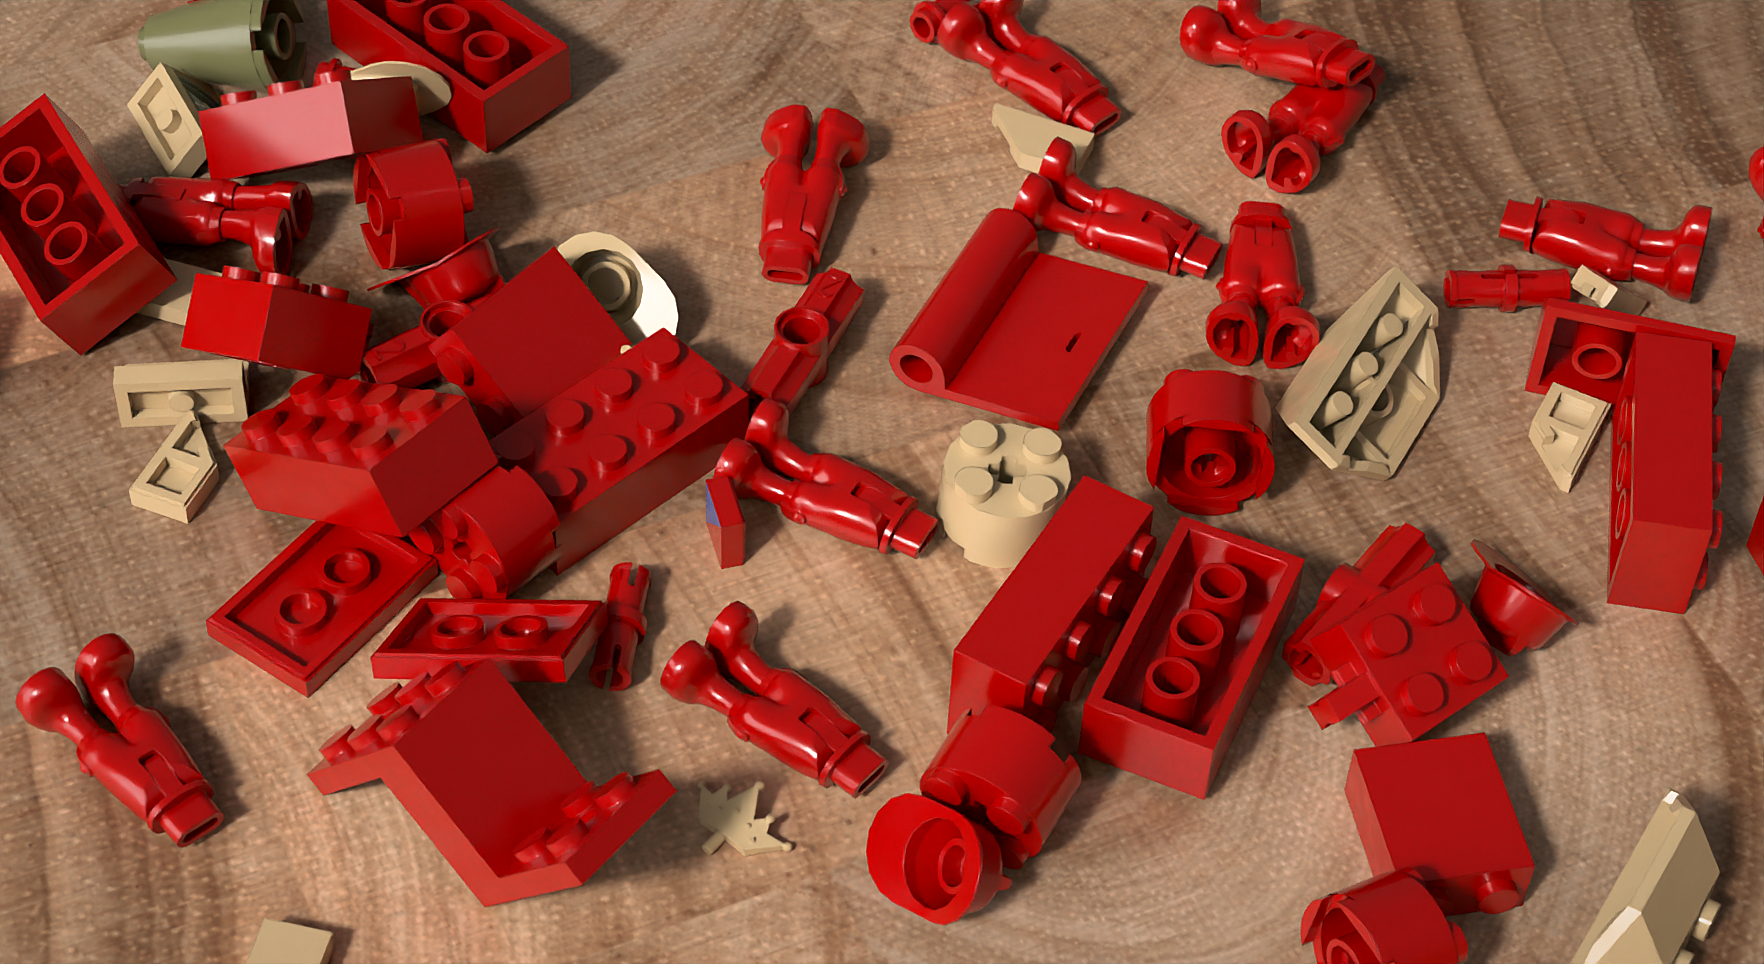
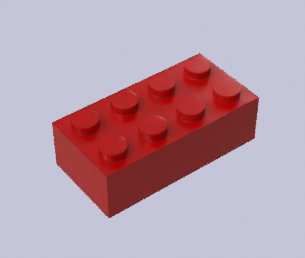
[327,0,571,153]
[0,93,178,356]
[488,327,749,576]
[1607,332,1723,614]
[223,374,499,538]
[946,475,1157,734]
[1078,516,1305,800]

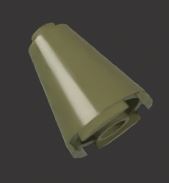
[138,0,306,93]

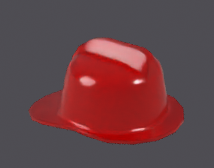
[367,227,506,309]
[1470,539,1579,656]
[866,793,1013,926]

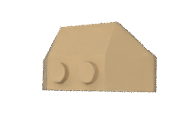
[1275,266,1440,481]
[1570,787,1721,964]

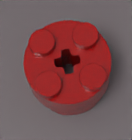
[353,137,474,270]
[1146,369,1275,516]
[409,453,564,599]
[919,705,1081,870]
[1300,867,1468,964]

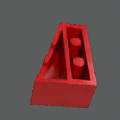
[198,70,423,180]

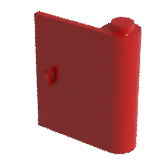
[889,208,1148,431]

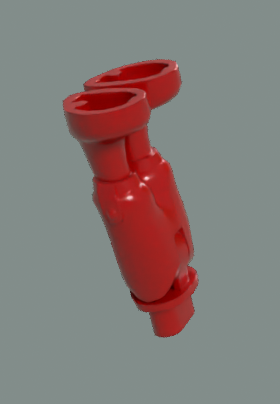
[937,0,1122,137]
[1180,0,1375,88]
[1221,63,1385,193]
[758,104,870,284]
[1013,137,1223,280]
[118,177,313,275]
[1499,196,1713,302]
[1205,201,1320,369]
[713,397,940,559]
[660,601,889,799]
[15,633,224,848]

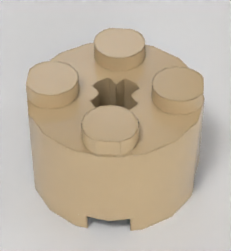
[936,420,1071,568]

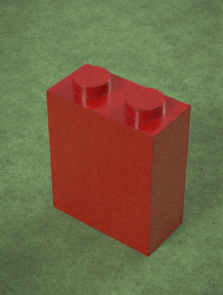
[427,246,632,435]
[1344,732,1535,917]

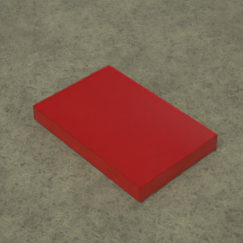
[206,521,439,698]
[370,598,609,683]

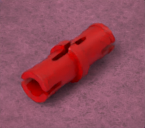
[1443,264,1571,313]
[589,562,652,691]

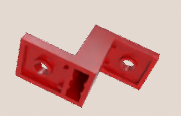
[306,657,677,907]

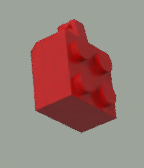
[181,265,374,380]
[1308,562,1509,747]

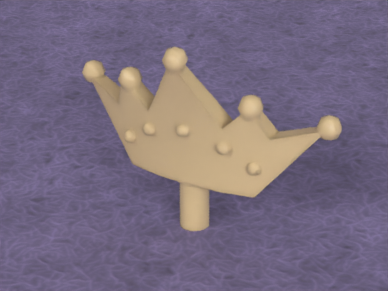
[697,780,793,856]

